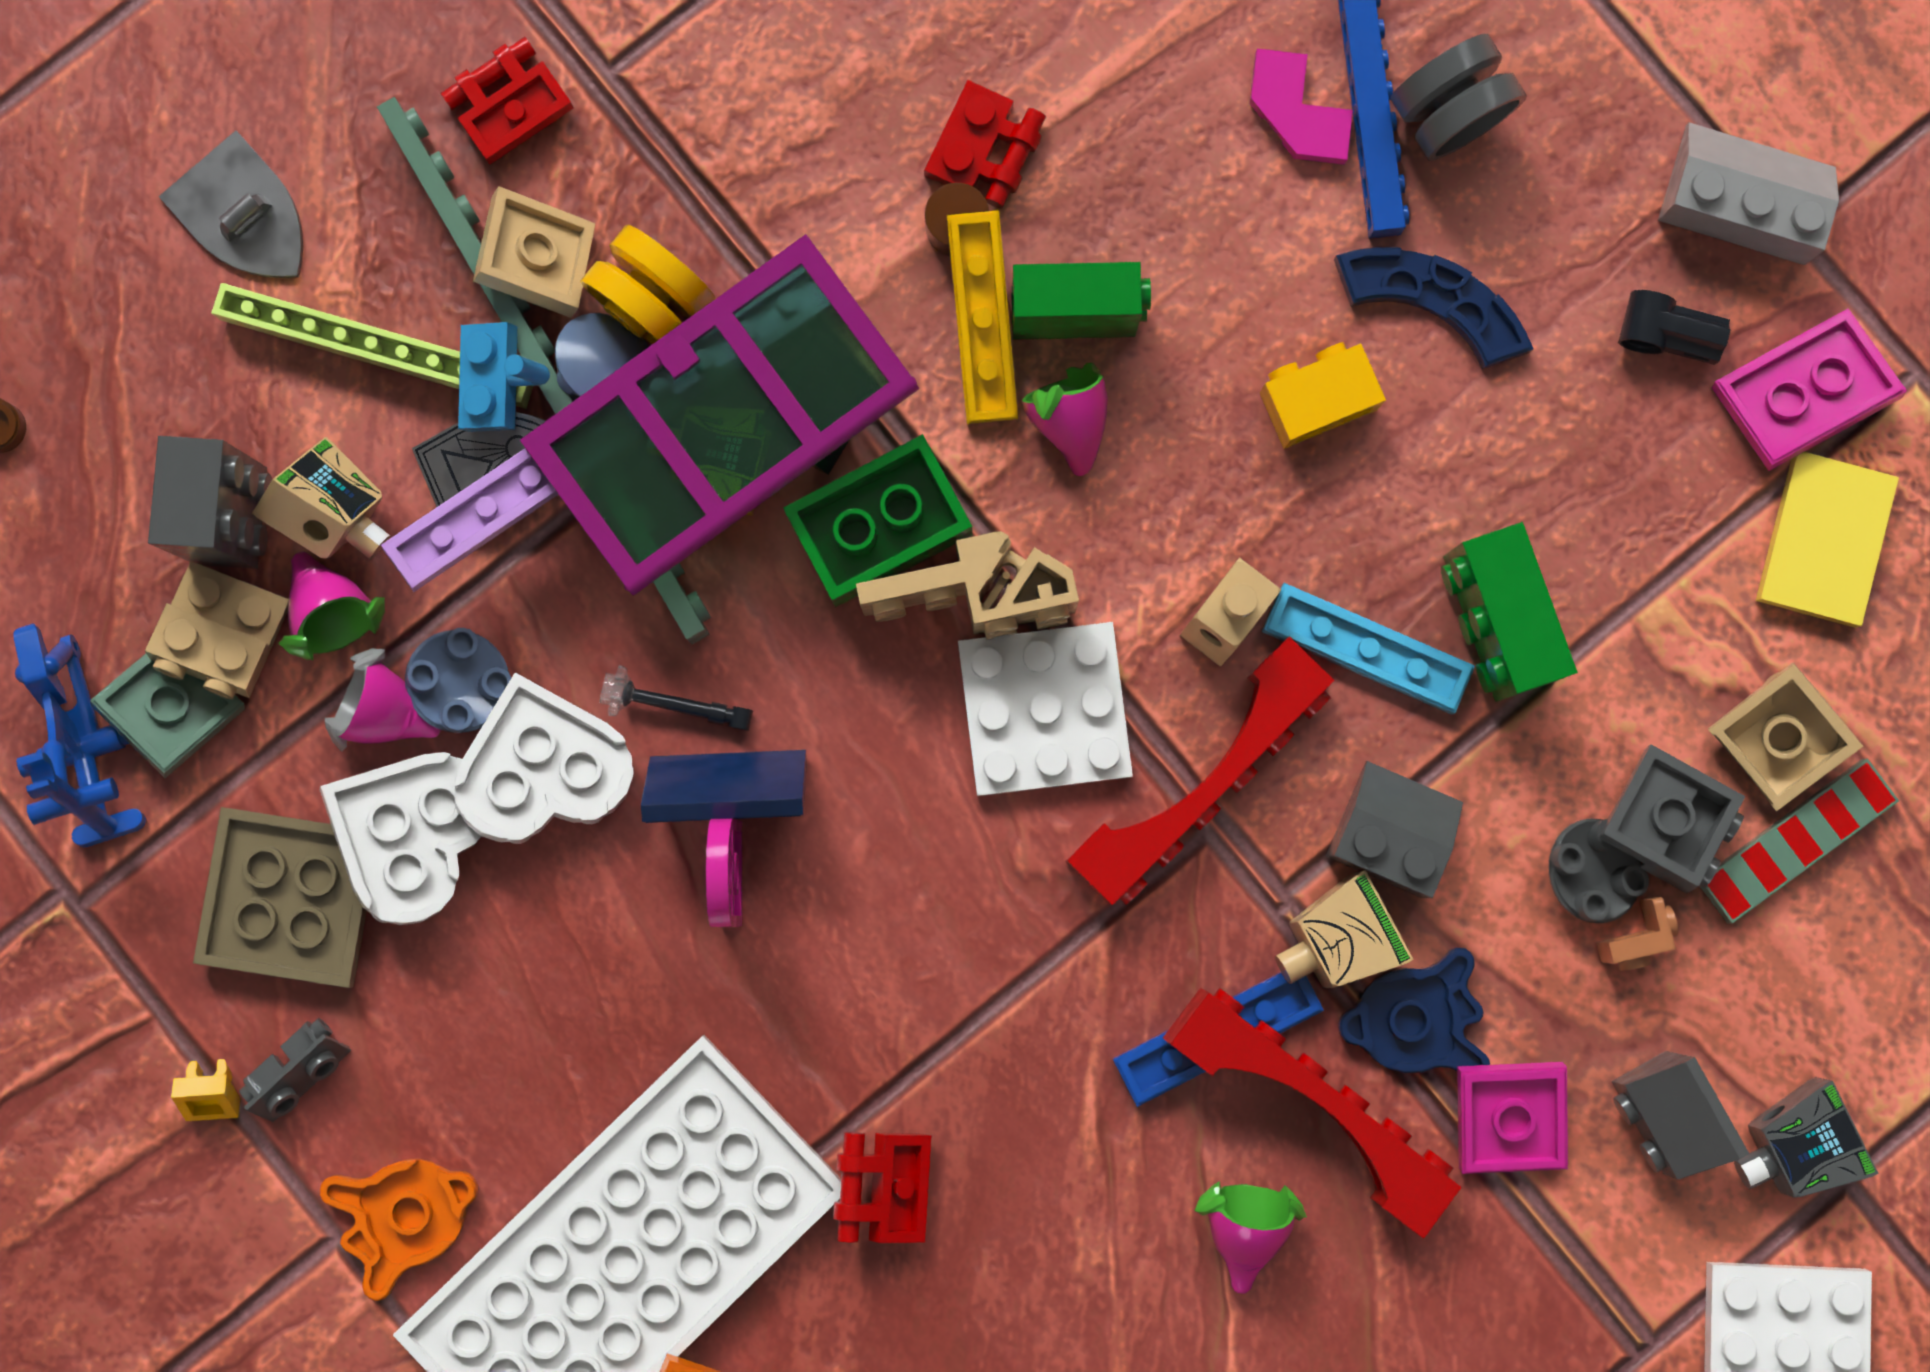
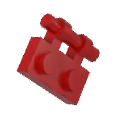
[440,37,574,165]
[924,80,1046,209]
[833,1132,932,1243]

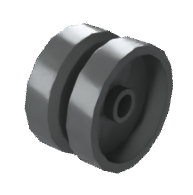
[1391,34,1527,161]

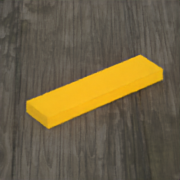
[946,210,1018,424]

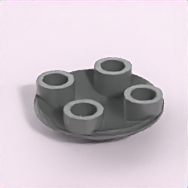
[1549,819,1649,923]

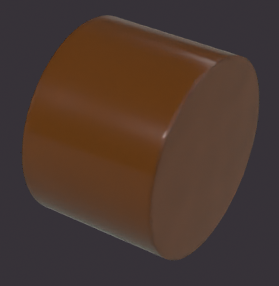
[925,183,989,256]

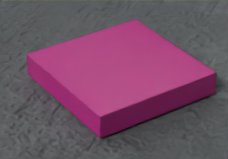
[1457,1062,1568,1174]

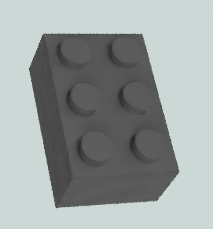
[148,435,272,569]

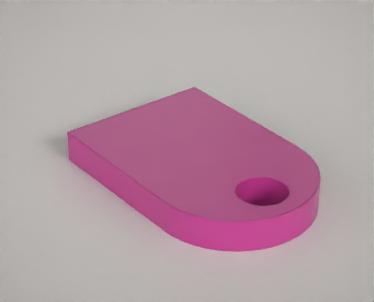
[706,819,742,927]

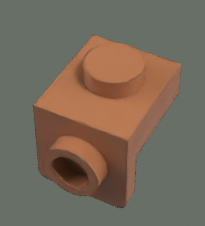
[1596,897,1678,971]

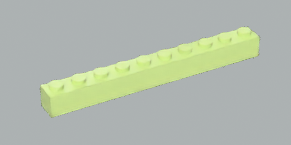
[211,283,534,409]

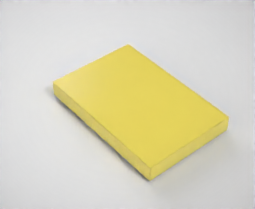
[1755,452,1899,628]

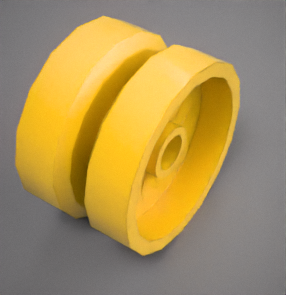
[580,225,716,345]

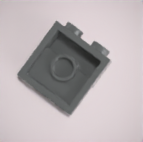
[1598,744,1746,894]

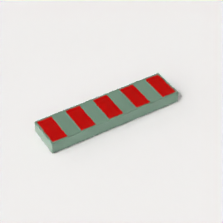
[1699,759,1899,924]

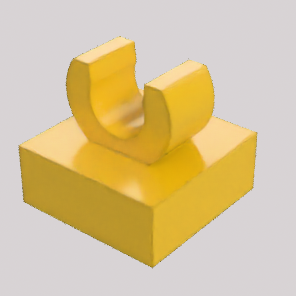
[171,1059,241,1121]

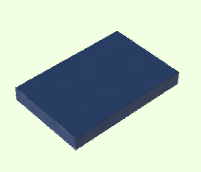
[641,750,807,823]

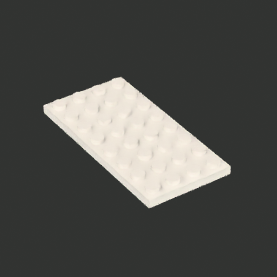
[393,1035,841,1372]

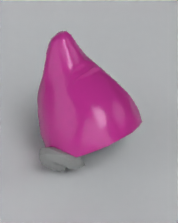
[324,648,440,752]

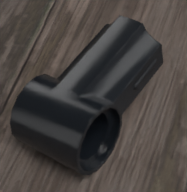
[1618,290,1731,365]

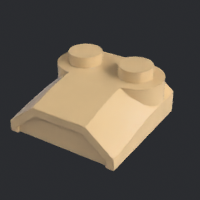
[1708,663,1863,811]

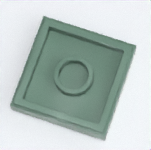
[90,654,245,778]

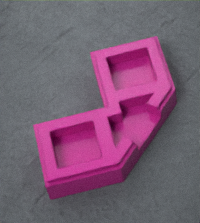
[1249,48,1353,165]

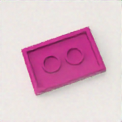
[1712,308,1907,471]

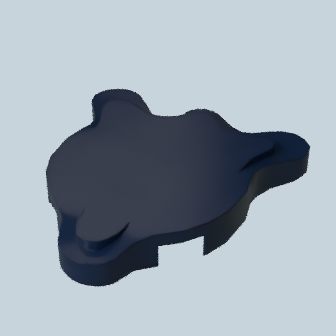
[1338,948,1490,1073]

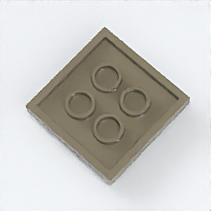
[193,807,367,988]

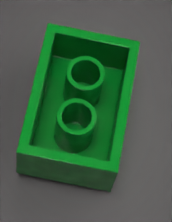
[783,434,972,608]
[1441,522,1578,702]

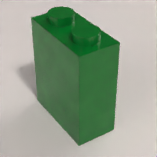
[1011,262,1151,340]

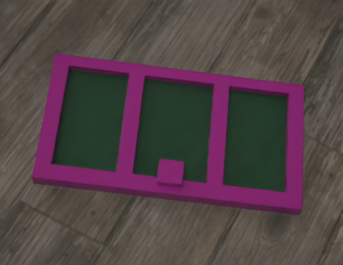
[520,234,919,596]

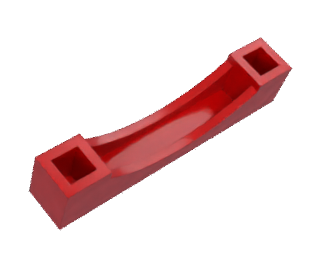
[1065,636,1335,906]
[1163,988,1462,1239]

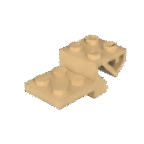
[856,531,1079,640]

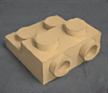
[145,561,289,700]

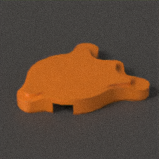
[320,1159,478,1301]

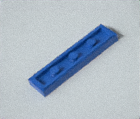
[1112,972,1324,1107]

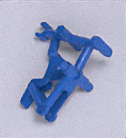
[13,623,146,848]

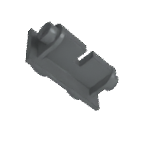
[239,1018,352,1122]

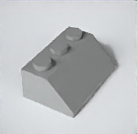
[1658,122,1839,265]

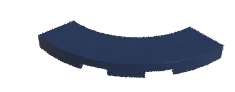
[1334,247,1534,369]

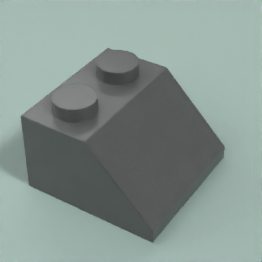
[1326,761,1463,898]
[1612,1051,1749,1180]

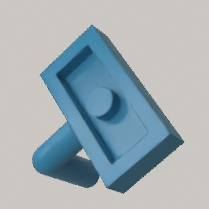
[458,322,550,432]

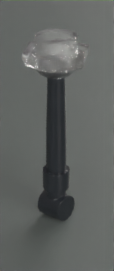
[599,665,753,731]

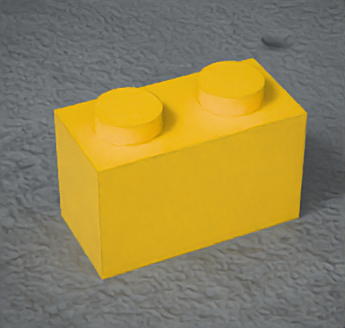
[1260,342,1386,449]

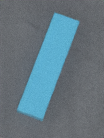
[1262,583,1475,715]

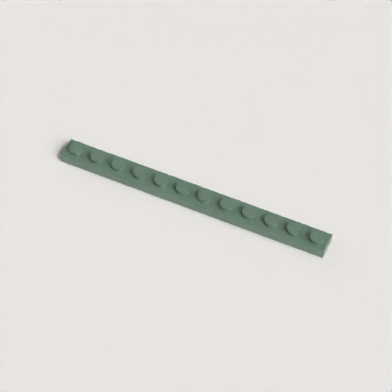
[377,97,711,645]

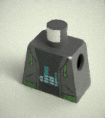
[1734,1077,1879,1198]

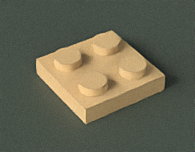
[473,186,595,318]

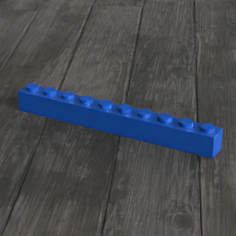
[1338,0,1409,239]

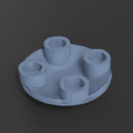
[555,313,648,397]
[405,628,512,733]

